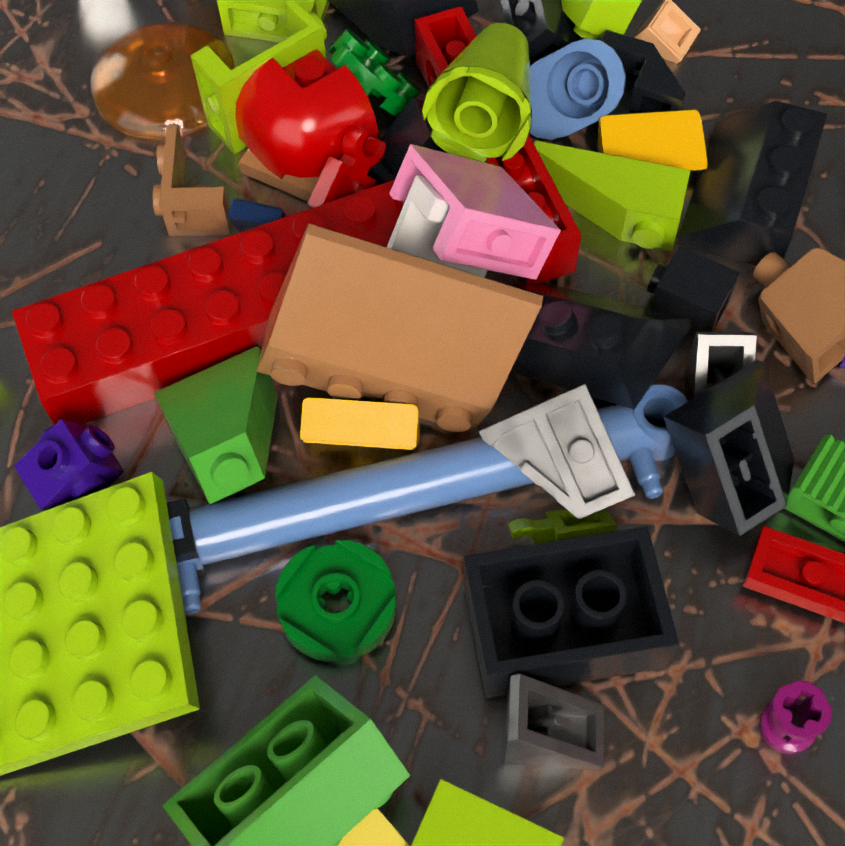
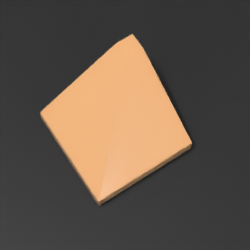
[632,0,701,64]

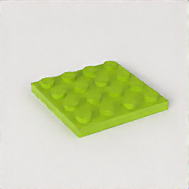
[0,472,200,776]

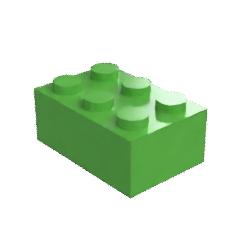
[162,675,411,846]

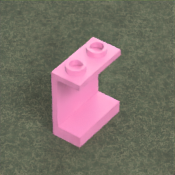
[389,144,561,280]

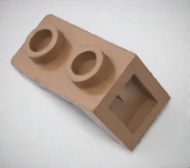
[153,124,231,236]

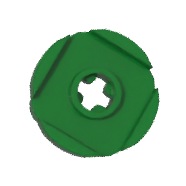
[327,29,421,117]
[276,540,397,665]

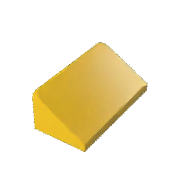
[597,110,708,171]
[300,397,420,450]

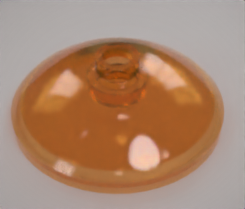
[91,22,235,140]

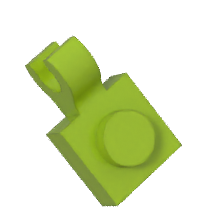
[508,508,617,545]

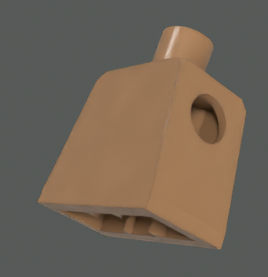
[753,248,845,384]

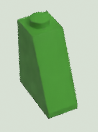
[154,346,278,504]

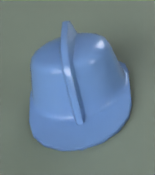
[530,38,626,140]

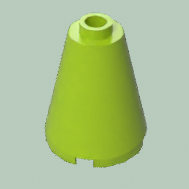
[422,23,532,163]

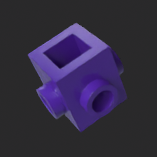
[14,419,125,511]

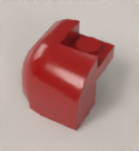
[235,49,379,179]

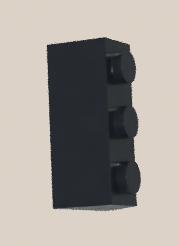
[676,101,827,266]
[506,284,692,410]

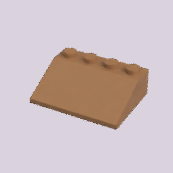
[256,223,543,433]

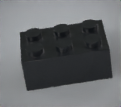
[463,526,679,698]

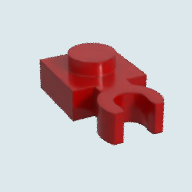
[307,126,386,207]

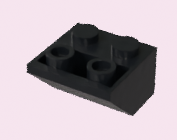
[663,360,795,536]

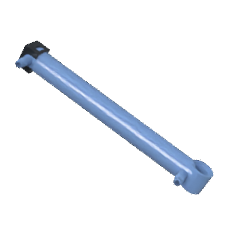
[167,384,688,615]

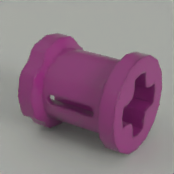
[759,680,832,754]

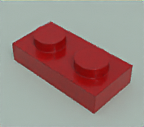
[743,526,845,623]

